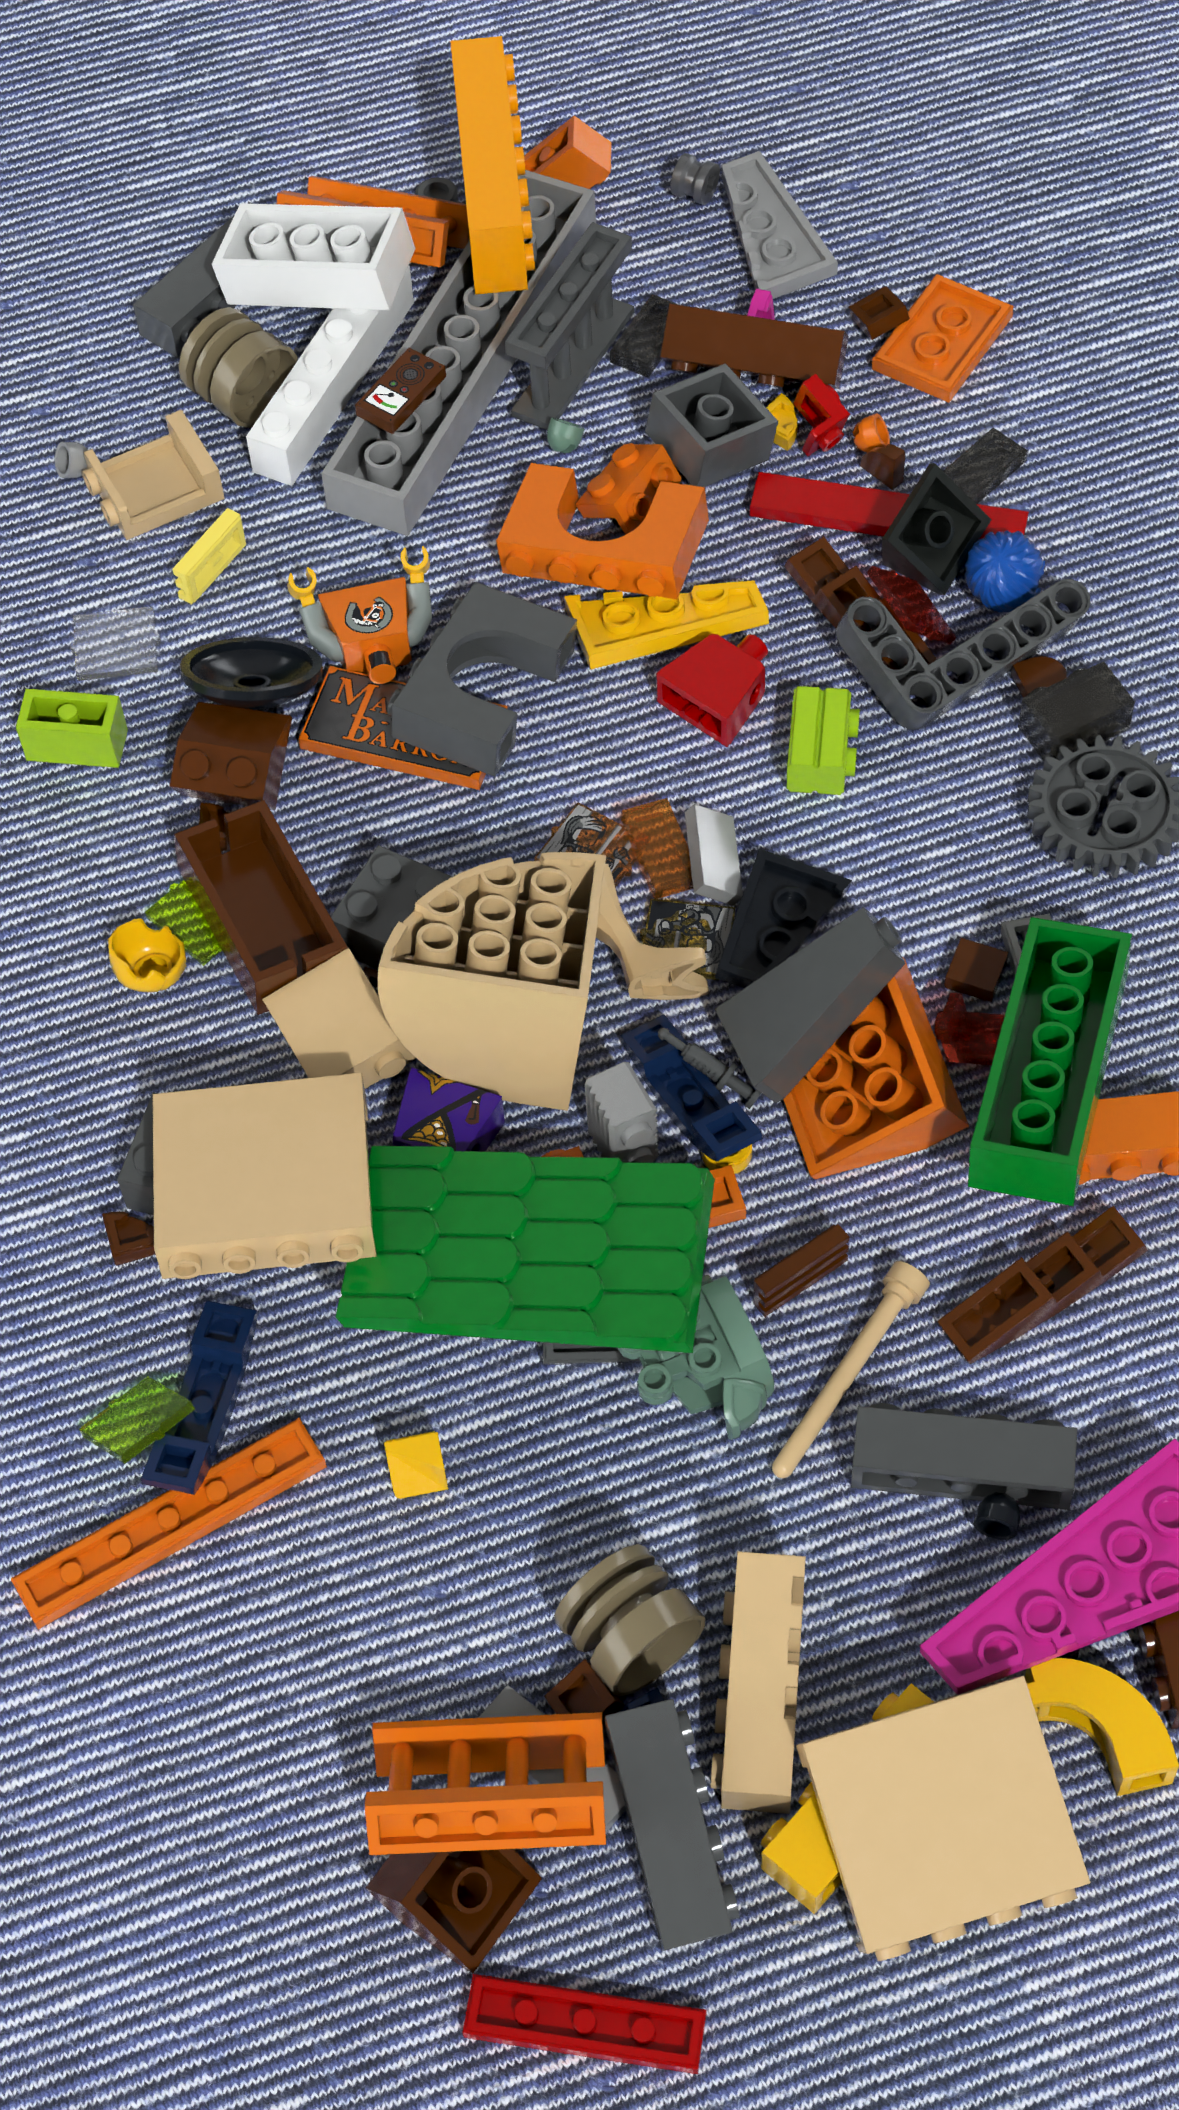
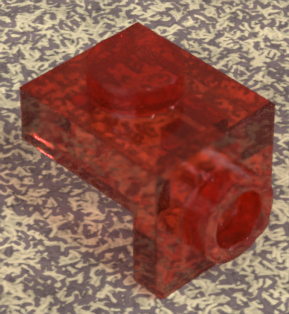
[934,993,1005,1065]

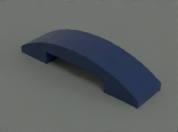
[620,1014,763,1161]
[141,1300,258,1495]

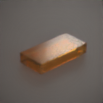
[620,798,693,900]

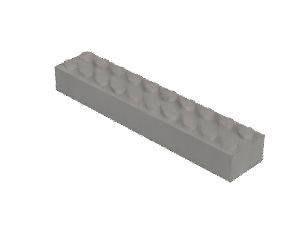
[321,170,596,536]

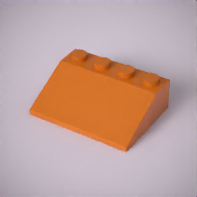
[783,957,969,1180]

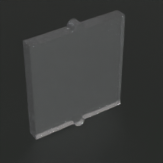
[70,606,161,681]

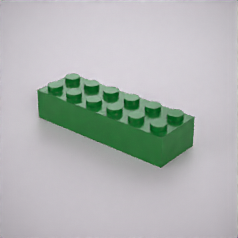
[968,917,1132,1206]

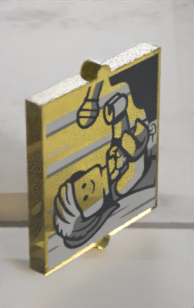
[640,899,736,980]

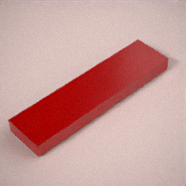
[463,1974,707,2074]

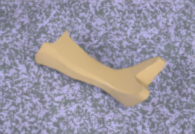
[596,864,709,1000]

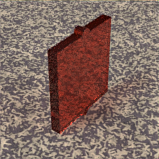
[867,566,957,644]

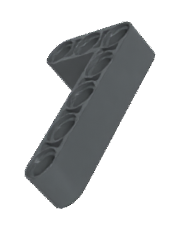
[836,579,1090,730]

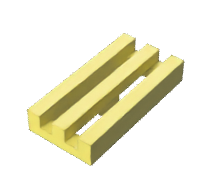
[172,508,246,605]

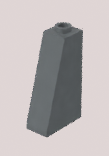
[715,907,906,1104]

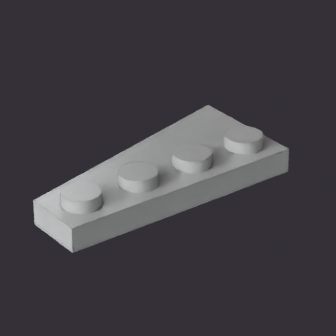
[721,151,838,299]

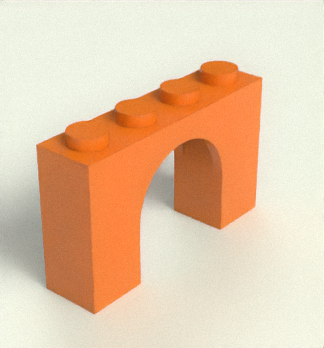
[496,463,709,599]

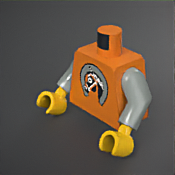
[287,546,432,684]

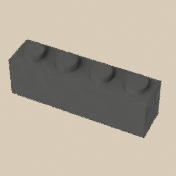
[133,202,252,358]
[851,1403,1077,1510]
[604,1699,740,1951]

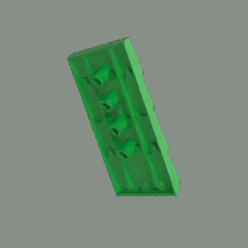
[336,1146,715,1353]

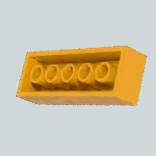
[450,36,535,295]

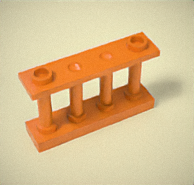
[276,176,470,268]
[365,1712,606,1855]

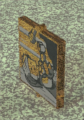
[534,803,649,888]

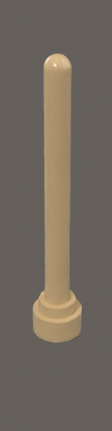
[772,1261,930,1478]

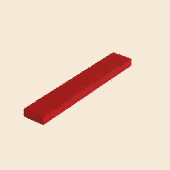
[750,472,1029,540]

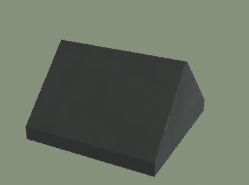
[882,463,991,595]

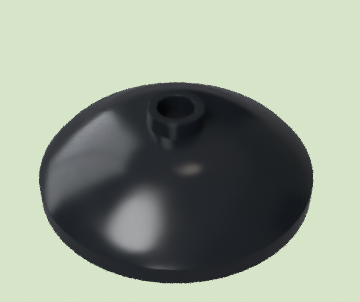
[180,637,323,711]

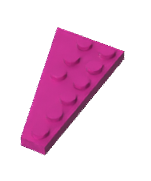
[920,1439,1179,1695]

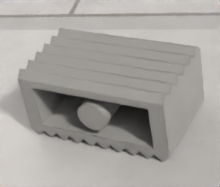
[585,1062,659,1163]

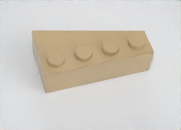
[711,1551,806,1814]

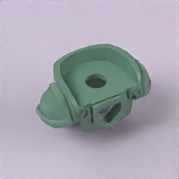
[618,1275,775,1440]

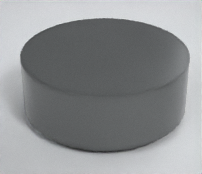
[415,177,458,202]

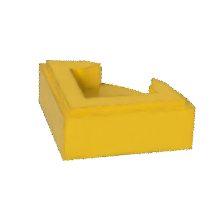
[766,393,798,451]

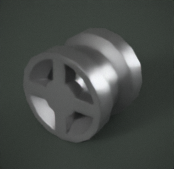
[670,153,720,205]

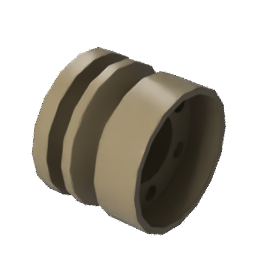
[178,307,298,428]
[554,1544,705,1697]

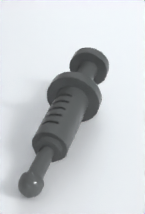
[658,1028,761,1109]

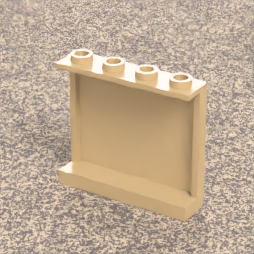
[153,1072,377,1279]
[796,1676,1090,1961]

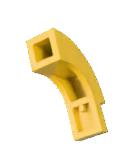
[997,1658,1179,1796]

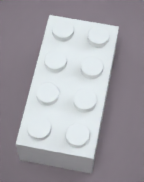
[212,203,416,310]

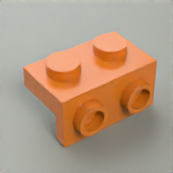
[575,443,681,535]

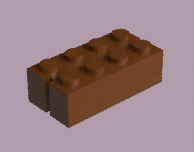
[174,800,347,1015]

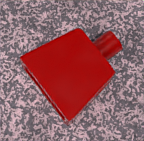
[656,634,768,747]

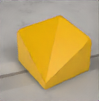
[384,1431,448,1499]

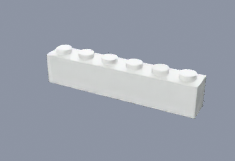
[246,265,414,486]

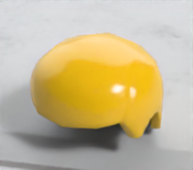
[108,918,187,992]

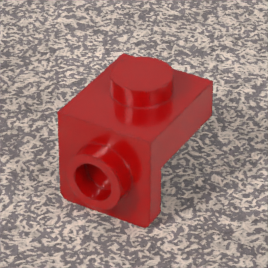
[793,374,850,457]

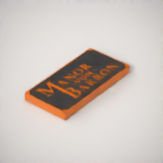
[298,666,508,790]

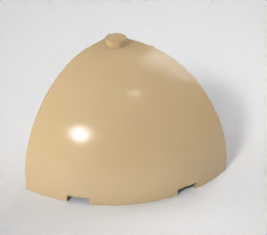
[378,852,606,1111]

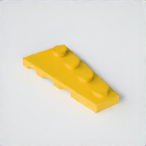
[564,580,769,670]

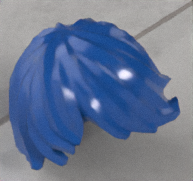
[965,530,1045,612]

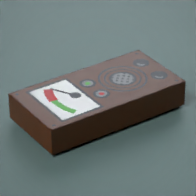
[355,348,446,434]

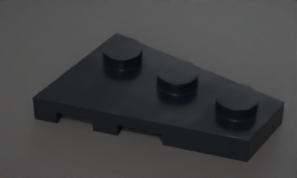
[714,849,852,988]

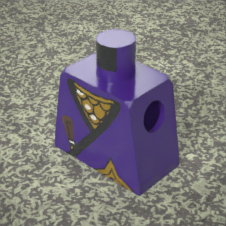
[393,1068,505,1152]

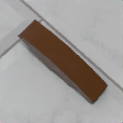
[784,536,937,670]
[937,1206,1148,1364]

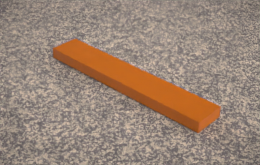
[11,1418,327,1630]

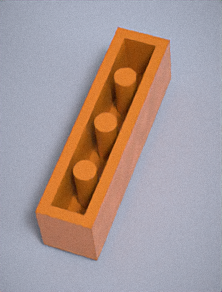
[1079,1091,1179,1185]

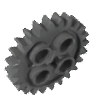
[1027,735,1179,878]

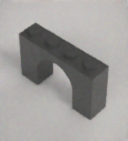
[387,582,577,777]

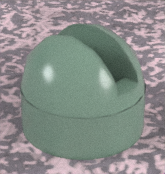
[547,417,585,453]

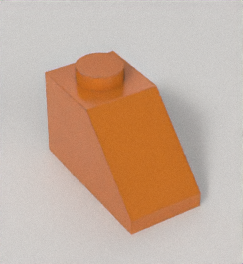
[524,116,611,189]

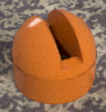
[853,413,890,453]

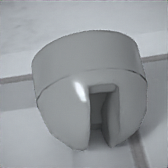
[55,442,88,478]

